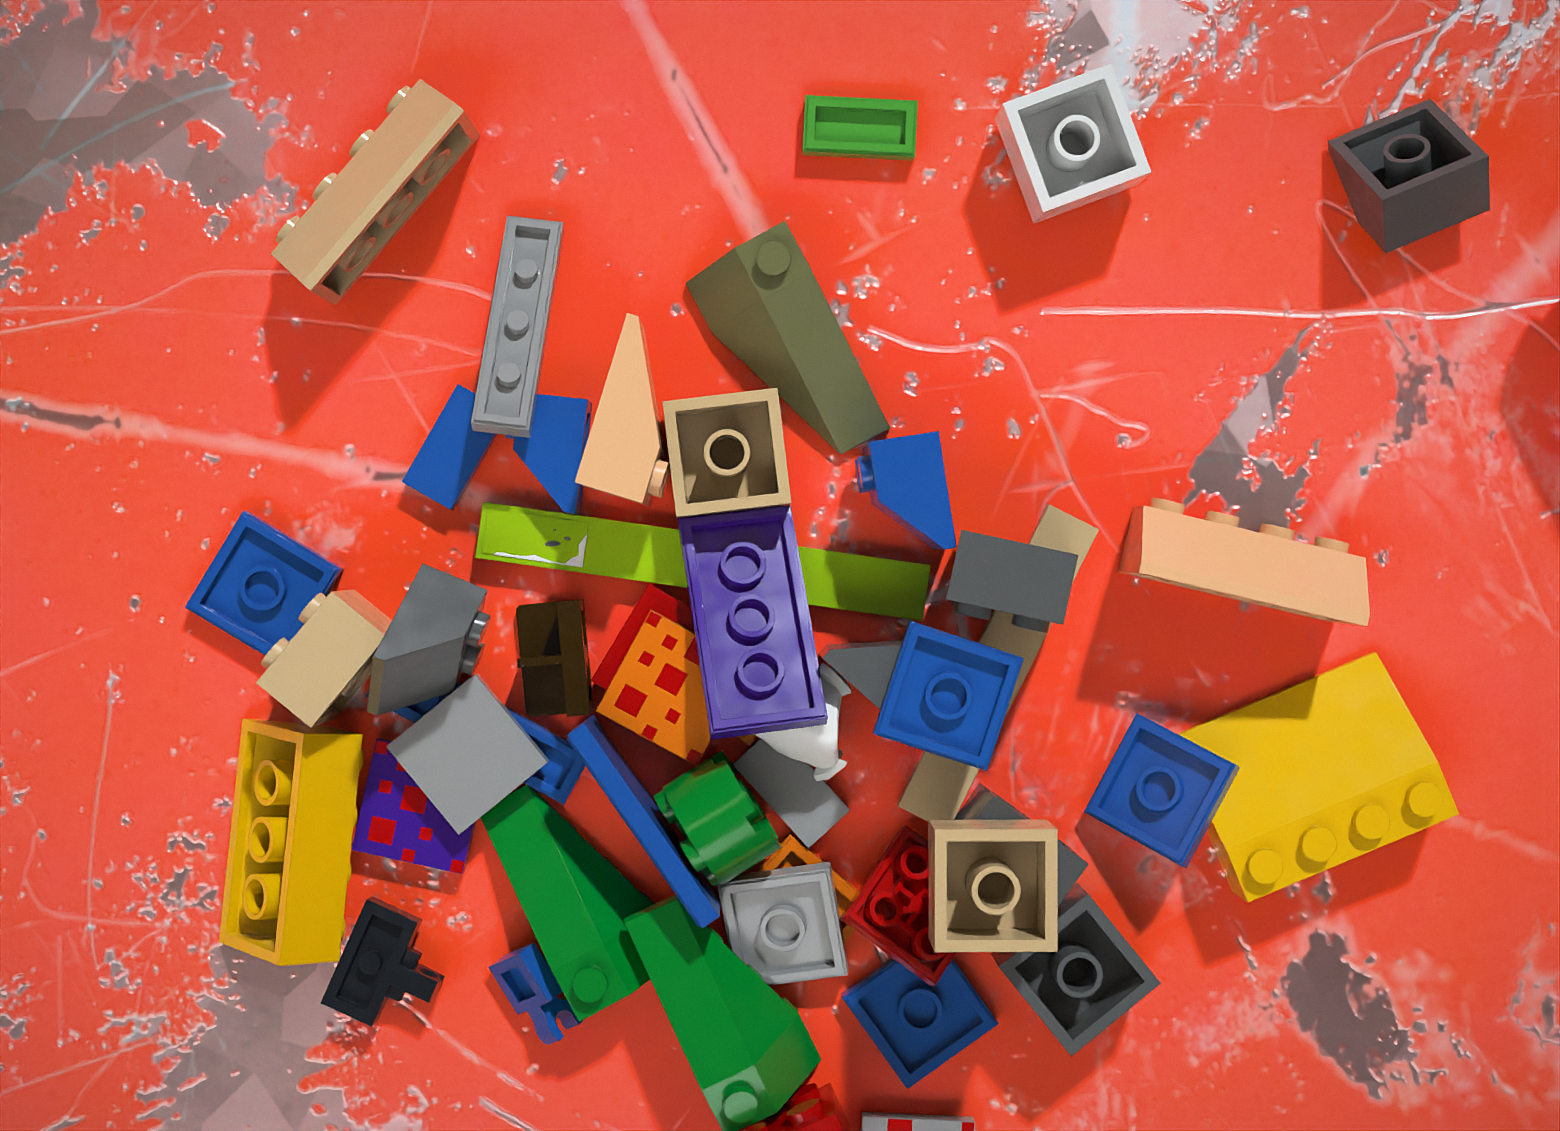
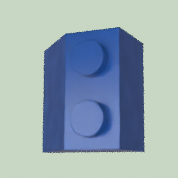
[854,431,957,550]

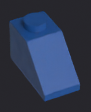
[505,394,592,515]

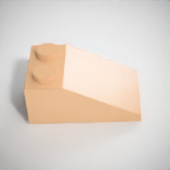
[575,313,670,506]

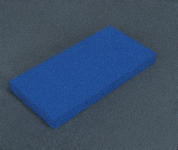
[567,714,721,928]

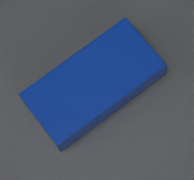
[402,384,497,510]

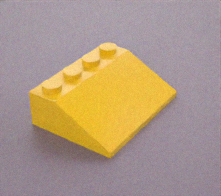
[1177,652,1459,902]

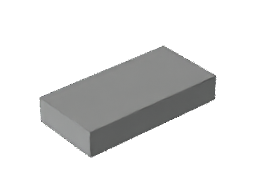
[733,738,850,848]

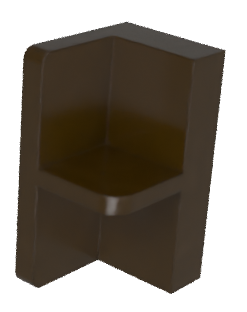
[516,599,594,717]

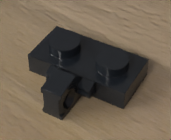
[321,896,445,1027]

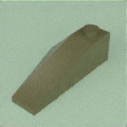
[685,221,890,455]

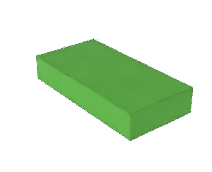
[802,95,918,161]

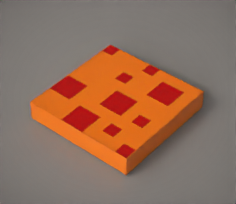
[596,610,710,766]

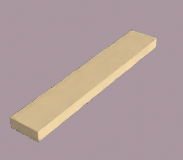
[897,504,1099,821]

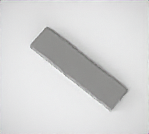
[471,215,564,438]

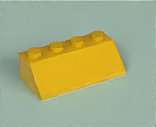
[219,718,363,966]

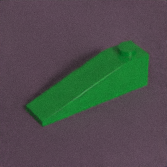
[480,785,656,1022]
[624,894,821,1131]

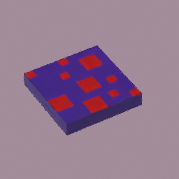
[351,738,476,874]

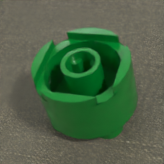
[654,750,782,887]

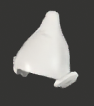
[753,662,852,781]

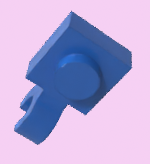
[488,942,583,1045]

